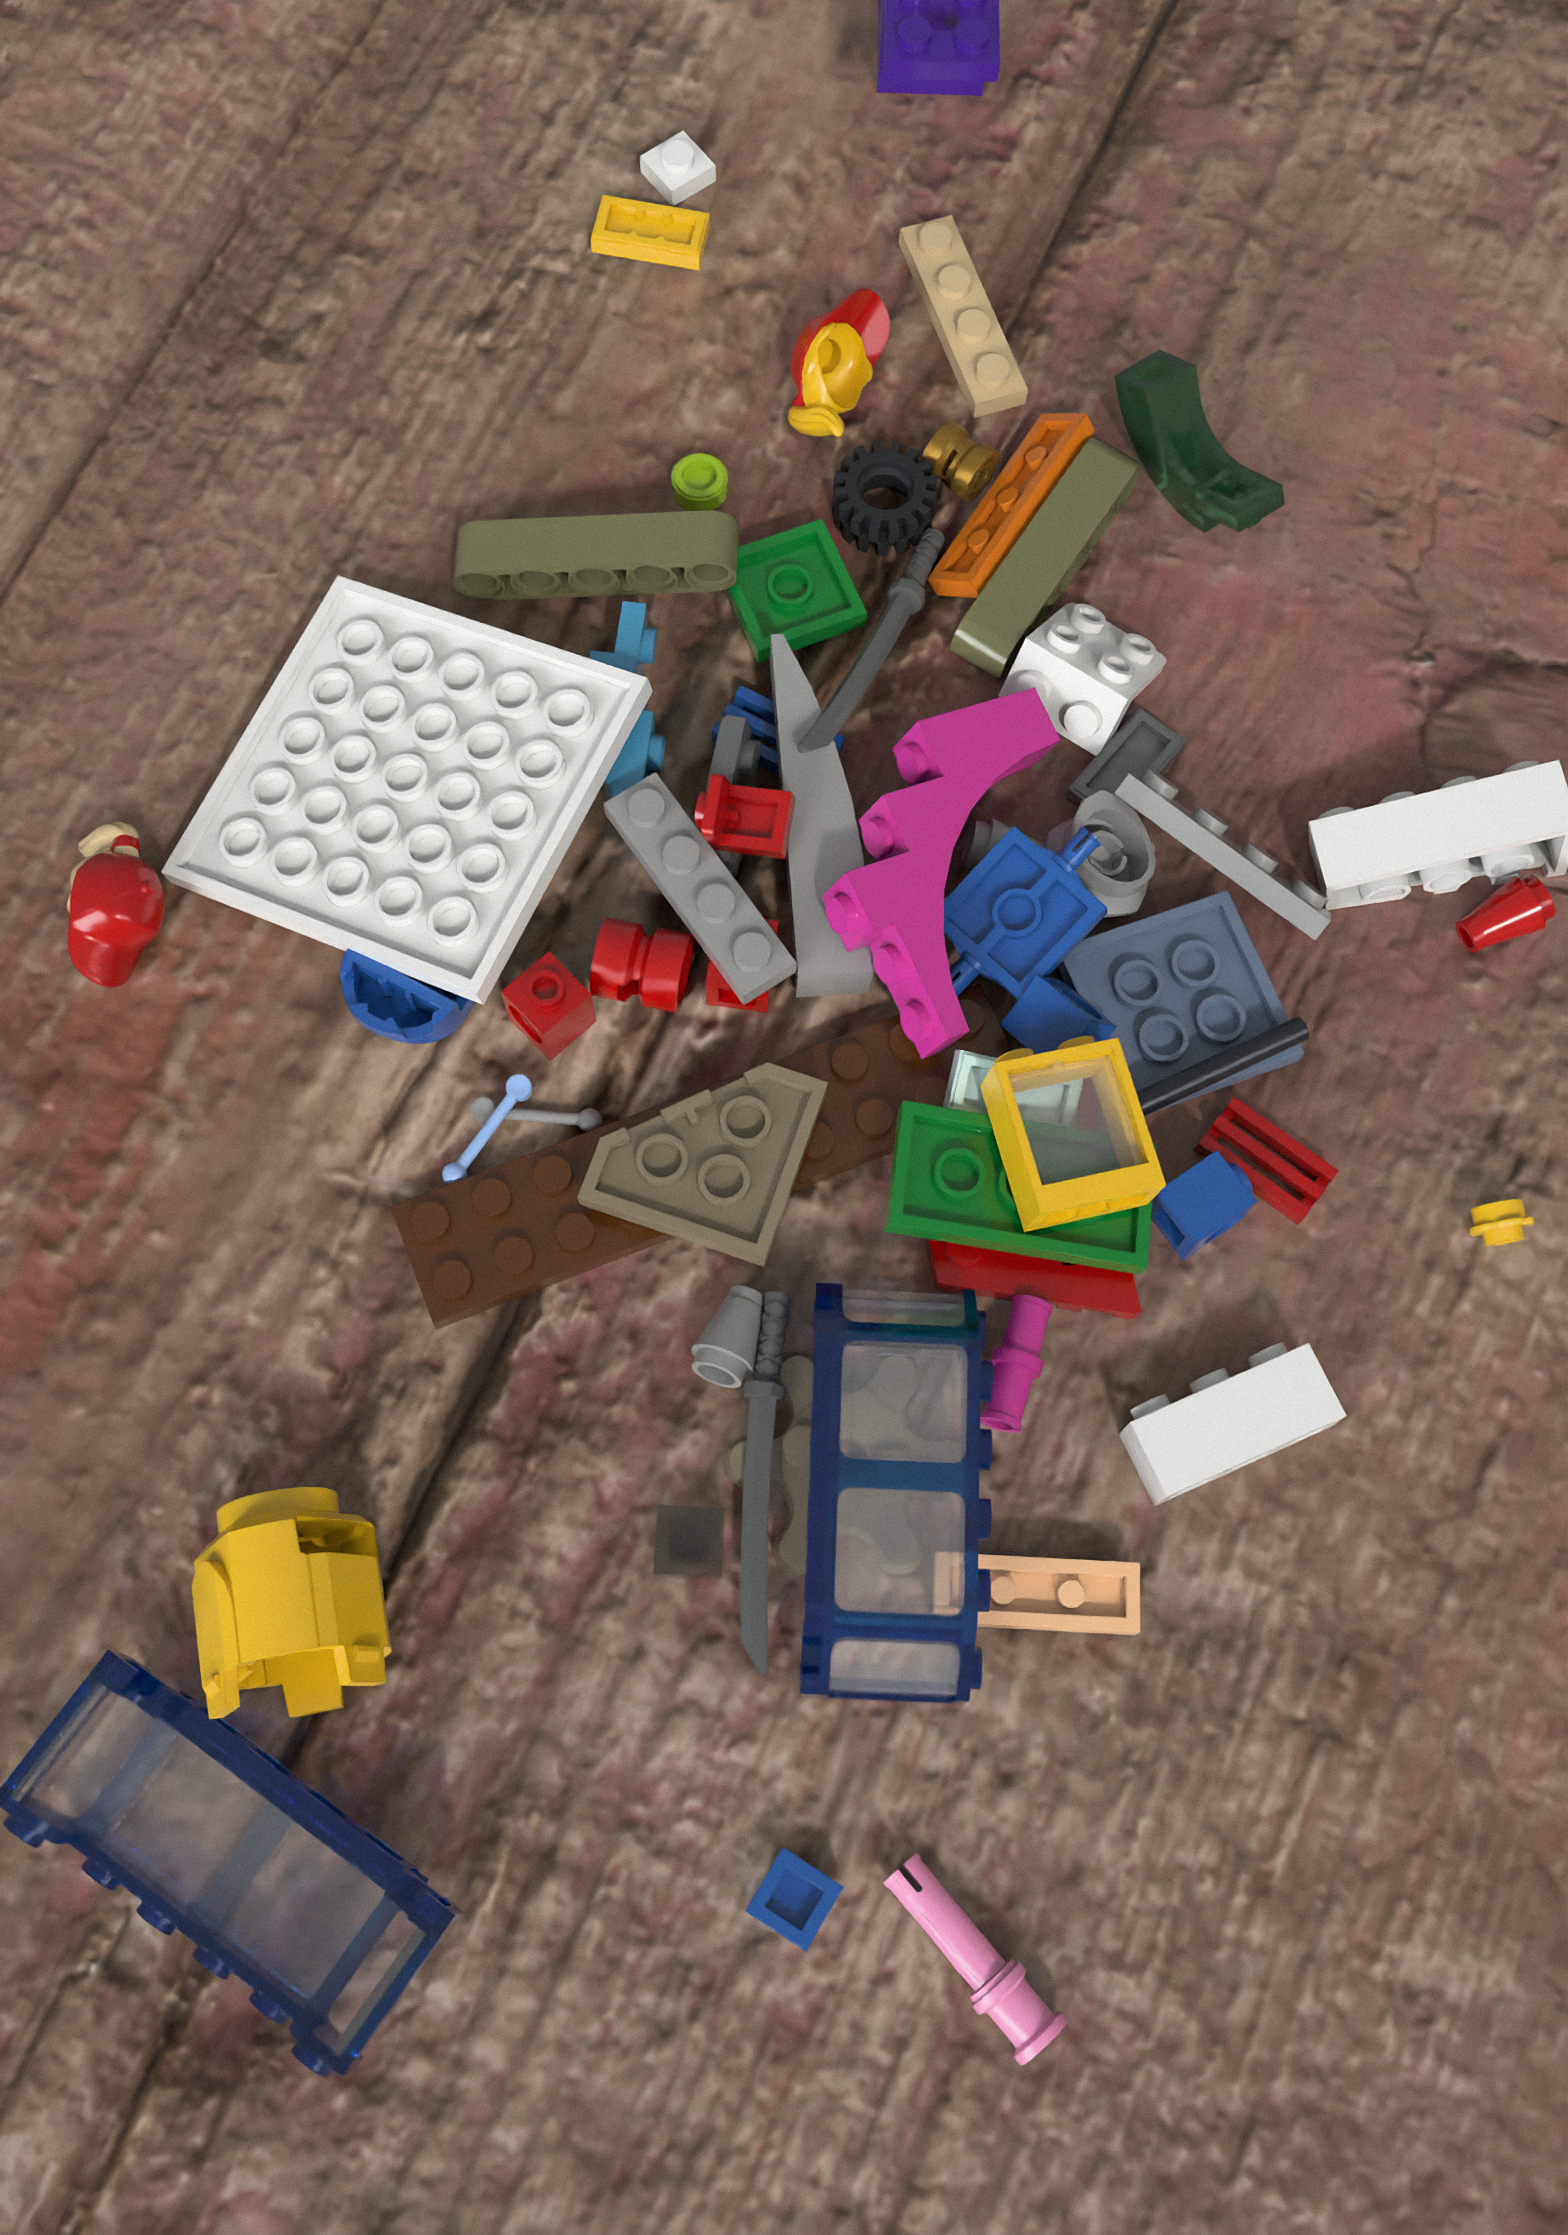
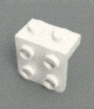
[999,603,1167,756]

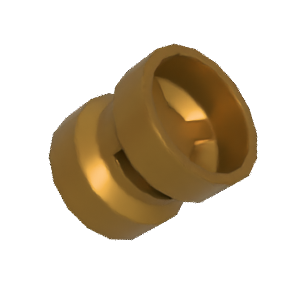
[920,421,1000,502]

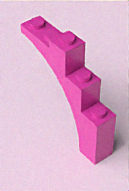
[822,687,1060,1059]

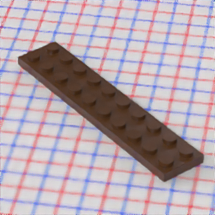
[390,983,1012,1330]

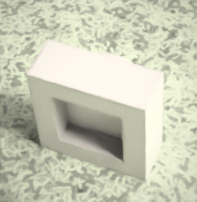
[640,130,716,207]

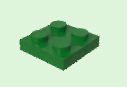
[725,519,867,663]

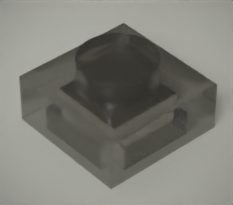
[653,1505,725,1580]

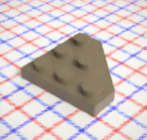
[577,1062,828,1267]

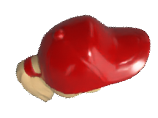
[67,821,165,988]

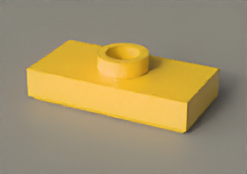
[591,195,710,270]

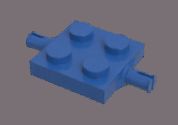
[944,826,1108,1001]

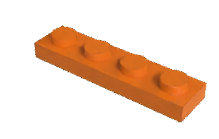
[927,413,1095,598]

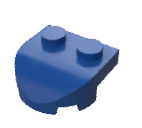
[340,948,476,1044]

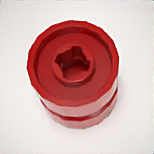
[589,917,694,1013]

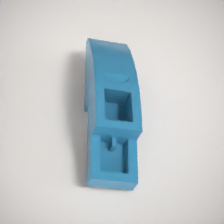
[589,601,665,846]

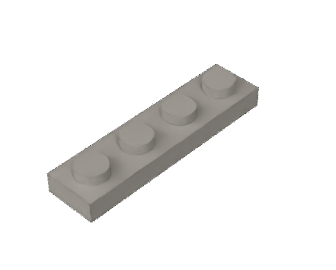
[1114,768,1331,940]
[604,772,797,1005]

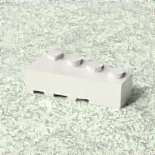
[1308,760,1568,910]

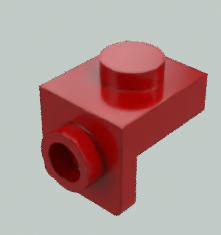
[695,773,796,859]

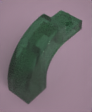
[1114,349,1285,533]

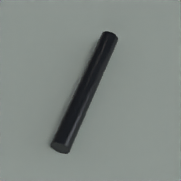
[1136,1017,1309,1116]

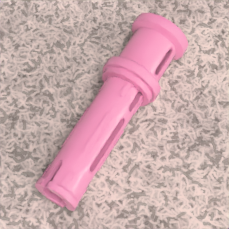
[883,1852,1069,2066]

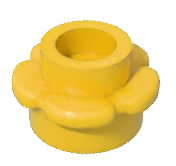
[1469,1199,1535,1247]

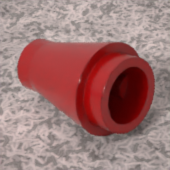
[1455,874,1555,953]

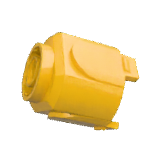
[191,1487,392,1719]

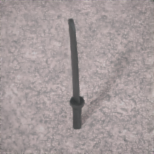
[797,528,945,753]
[740,1291,791,1675]

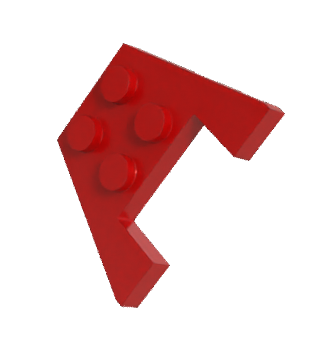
[926,1079,1141,1319]

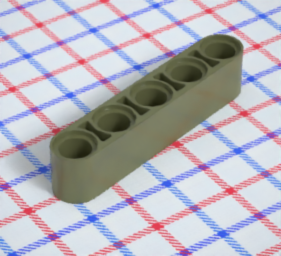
[950,437,1143,680]
[453,510,739,600]

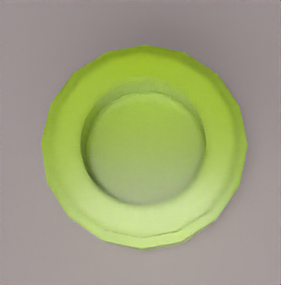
[671,453,728,511]

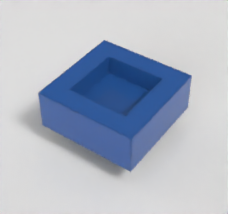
[745,1847,843,1952]

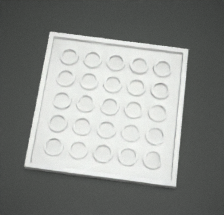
[161,575,653,1005]

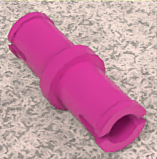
[980,1295,1053,1433]

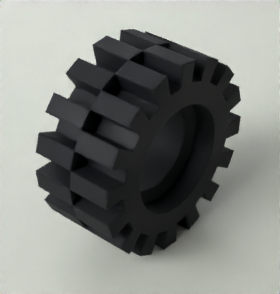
[832,441,938,556]

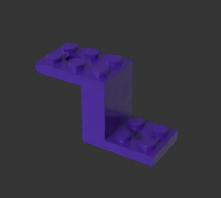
[877,0,1000,96]

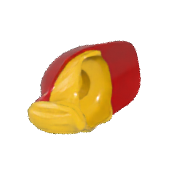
[788,288,890,437]

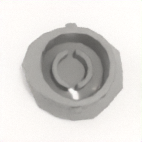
[1044,790,1156,918]

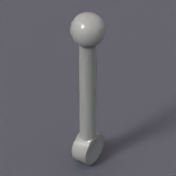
[470,1097,602,1132]

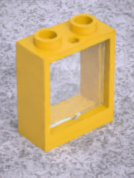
[980,1036,1166,1232]

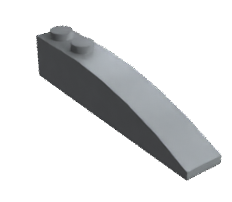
[770,634,876,998]

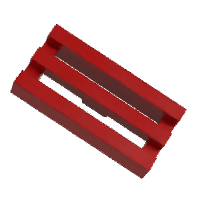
[1194,1096,1339,1225]

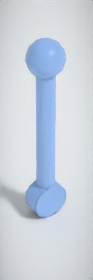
[442,1074,533,1185]

